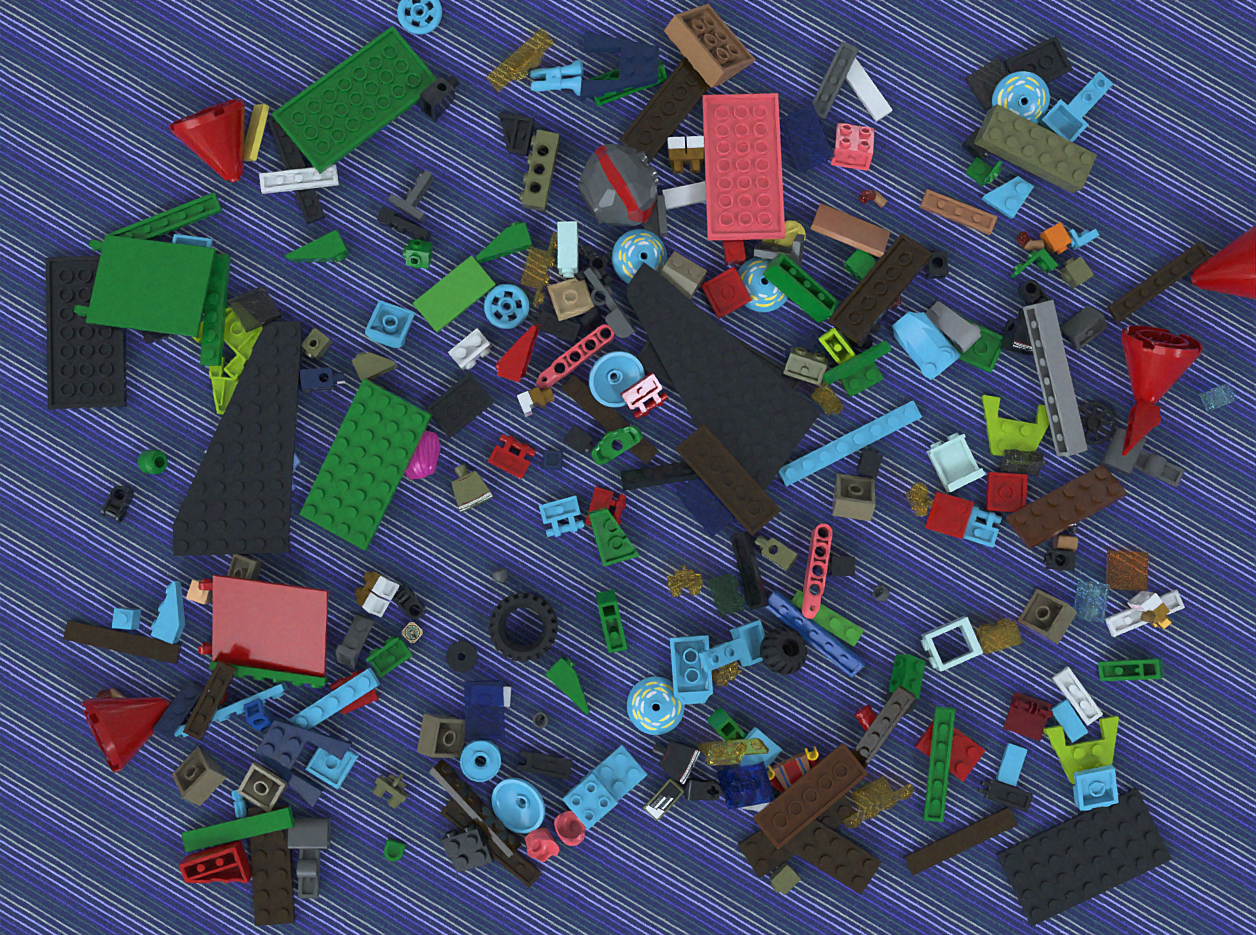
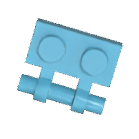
[539,496,585,537]
[964,506,1002,548]

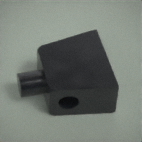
[420,76,459,122]

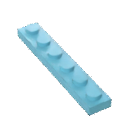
[287,668,380,729]
[175,682,288,738]

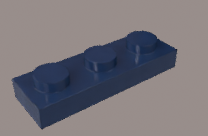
[153,681,203,741]

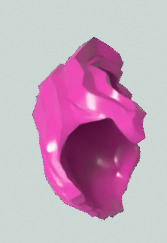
[405,431,441,480]

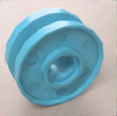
[460,738,501,782]

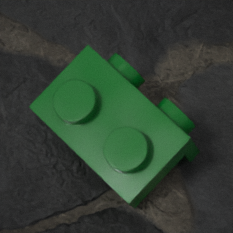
[366,636,413,678]
[889,654,926,699]

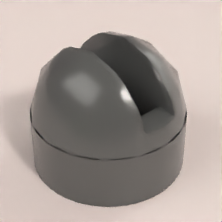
[492,568,508,583]
[872,585,890,602]
[533,712,549,728]

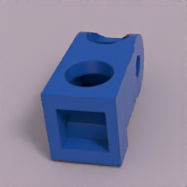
[243,698,274,732]

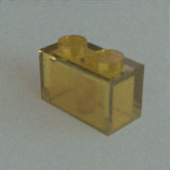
[974,618,1023,654]

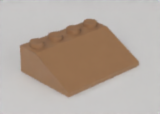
[664,4,756,88]

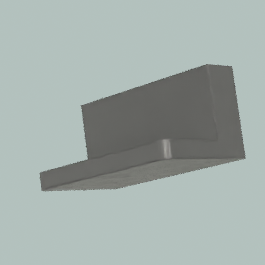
[643,195,668,237]
[1060,306,1108,350]

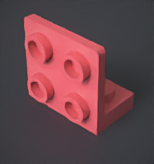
[831,123,875,171]

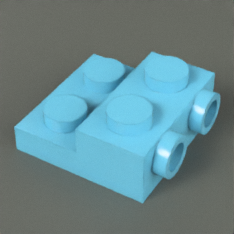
[1073,765,1118,811]

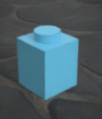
[112,607,141,630]

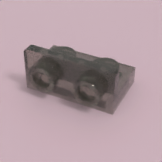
[999,449,1045,476]

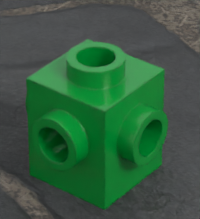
[403,239,432,269]

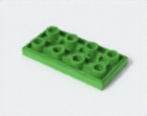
[413,255,496,333]

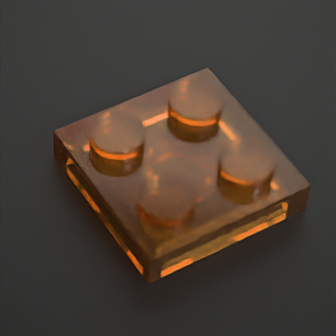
[1106,550,1148,591]

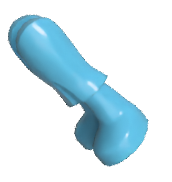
[530,60,583,96]

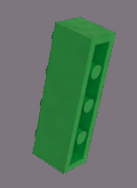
[762,253,839,323]

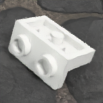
[448,328,492,370]

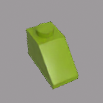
[818,327,856,365]

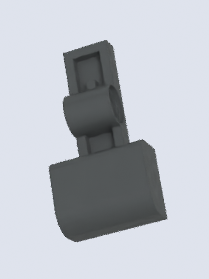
[584,267,636,338]
[1100,428,1185,488]
[288,817,331,898]

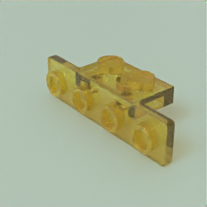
[486,29,554,91]
[520,231,558,308]
[697,738,769,766]
[843,776,914,829]

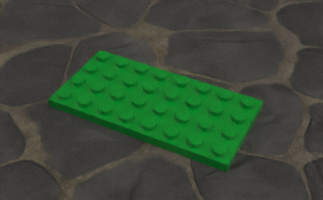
[271,26,437,174]
[299,378,433,551]

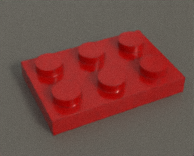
[915,719,986,782]

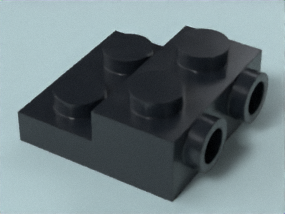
[442,824,494,873]

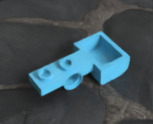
[1039,71,1113,142]
[699,620,765,672]

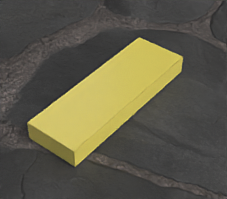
[244,104,270,161]

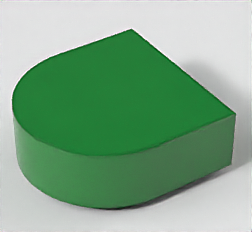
[384,838,407,862]

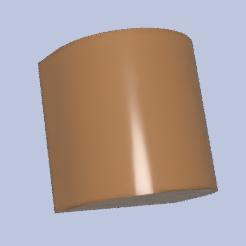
[1053,534,1078,552]

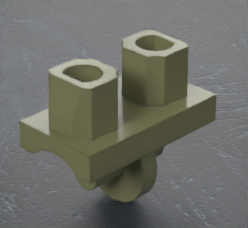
[372,773,409,809]

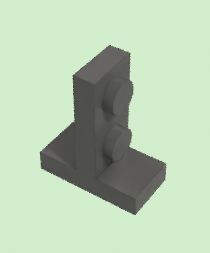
[388,170,435,224]
[754,234,805,268]
[336,615,374,669]

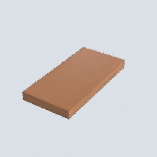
[810,203,890,258]

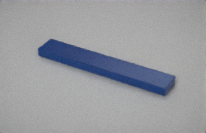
[766,589,865,678]

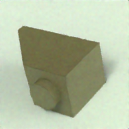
[352,351,399,381]

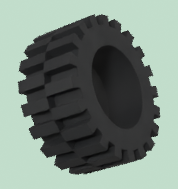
[488,592,558,662]

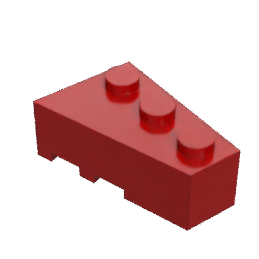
[179,839,252,883]

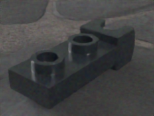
[377,207,431,242]
[516,749,572,780]

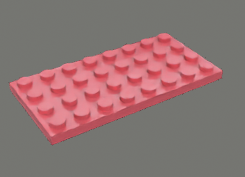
[702,93,785,241]

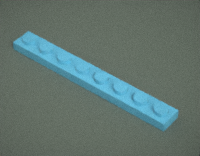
[778,401,922,487]

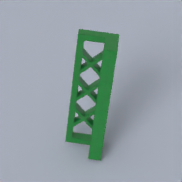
[588,57,667,107]

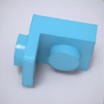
[1067,229,1099,251]

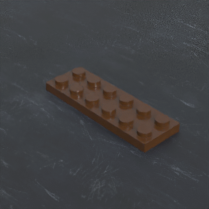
[1006,464,1127,549]
[752,743,868,850]

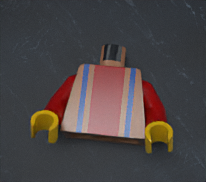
[760,746,819,793]

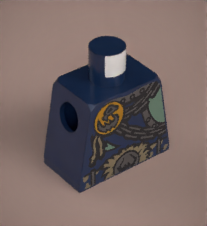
[300,367,345,393]

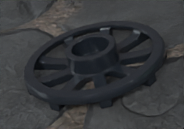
[1078,402,1115,445]

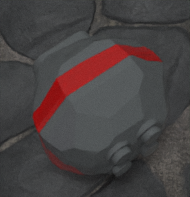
[577,144,660,226]

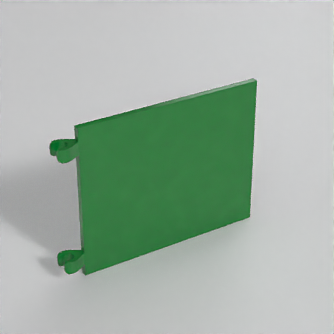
[74,235,216,337]

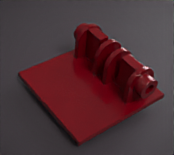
[1003,692,1053,741]

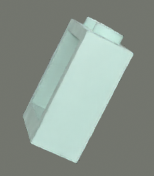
[557,221,579,278]
[921,616,983,672]

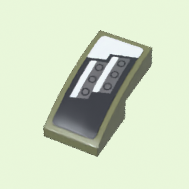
[643,777,685,821]

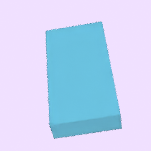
[1051,699,1088,743]
[996,742,1027,787]

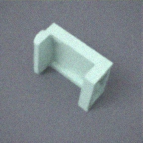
[926,432,985,492]

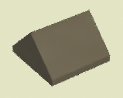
[227,554,263,580]
[237,762,287,812]

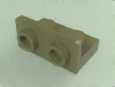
[783,347,828,386]

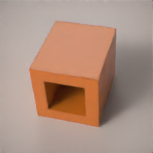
[1039,222,1072,255]

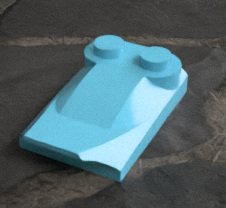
[892,311,961,380]
[670,635,713,705]

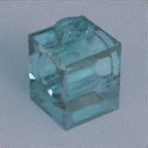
[1199,383,1236,411]

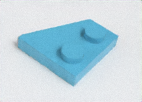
[981,176,1034,219]

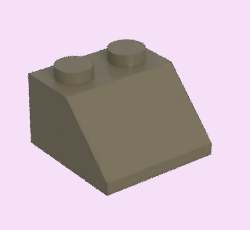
[660,251,707,300]
[832,473,876,521]
[1017,589,1077,645]
[417,713,468,758]
[172,746,226,806]

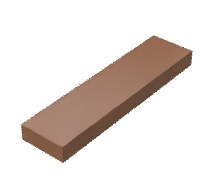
[919,189,998,235]

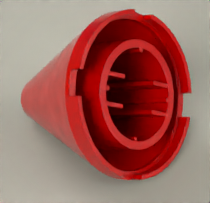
[169,98,245,183]
[1191,226,1256,299]
[1121,326,1203,405]
[81,697,170,774]

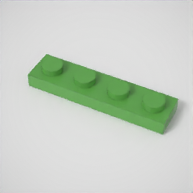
[791,589,864,647]

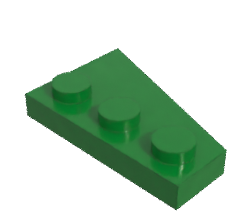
[588,507,640,567]

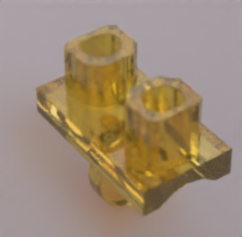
[811,381,844,416]
[906,482,932,516]
[667,564,703,597]
[711,661,742,687]

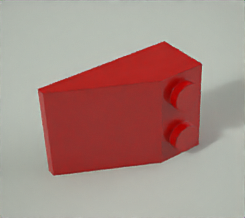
[495,324,541,382]

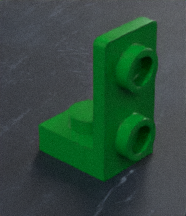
[964,157,1003,187]
[1010,248,1058,278]

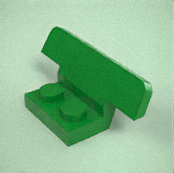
[823,341,892,398]

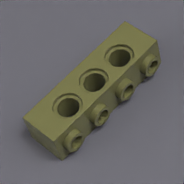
[520,130,560,212]

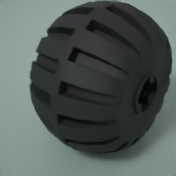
[760,627,808,675]

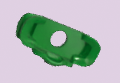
[591,425,643,465]

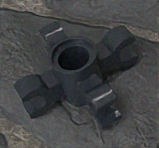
[575,243,613,286]

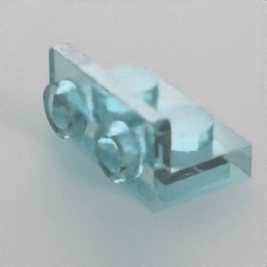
[1074,580,1109,623]

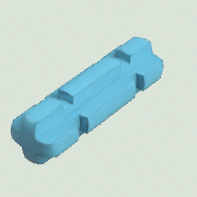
[231,789,248,818]

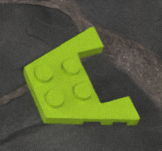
[192,303,264,382]
[208,357,238,415]
[981,395,1049,461]
[1043,716,1119,784]

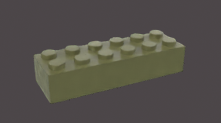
[974,104,1097,193]

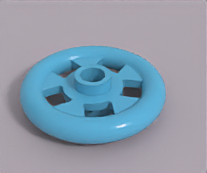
[397,0,442,35]
[484,284,530,329]

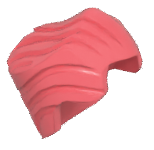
[554,811,585,846]
[525,827,560,862]

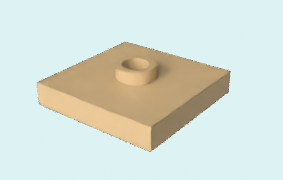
[547,277,594,321]

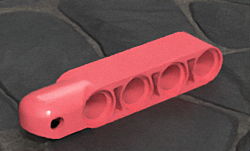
[536,324,614,390]
[802,524,832,619]

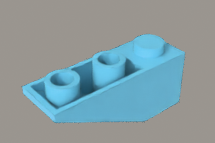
[151,581,185,644]

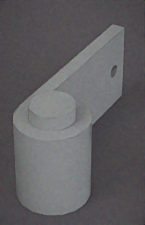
[925,301,981,353]

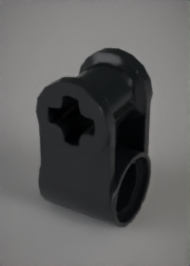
[1018,279,1051,306]
[100,486,134,523]
[392,583,426,619]
[685,778,722,801]

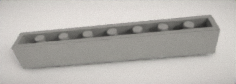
[1023,300,1088,457]

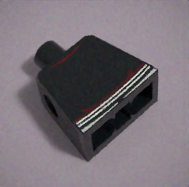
[1000,309,1034,356]
[652,739,701,785]

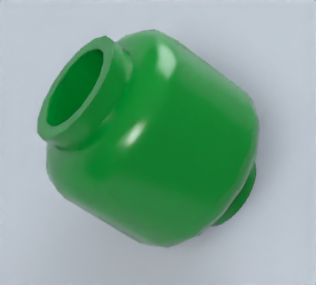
[138,450,168,474]

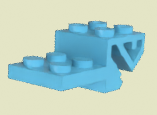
[562,745,647,829]

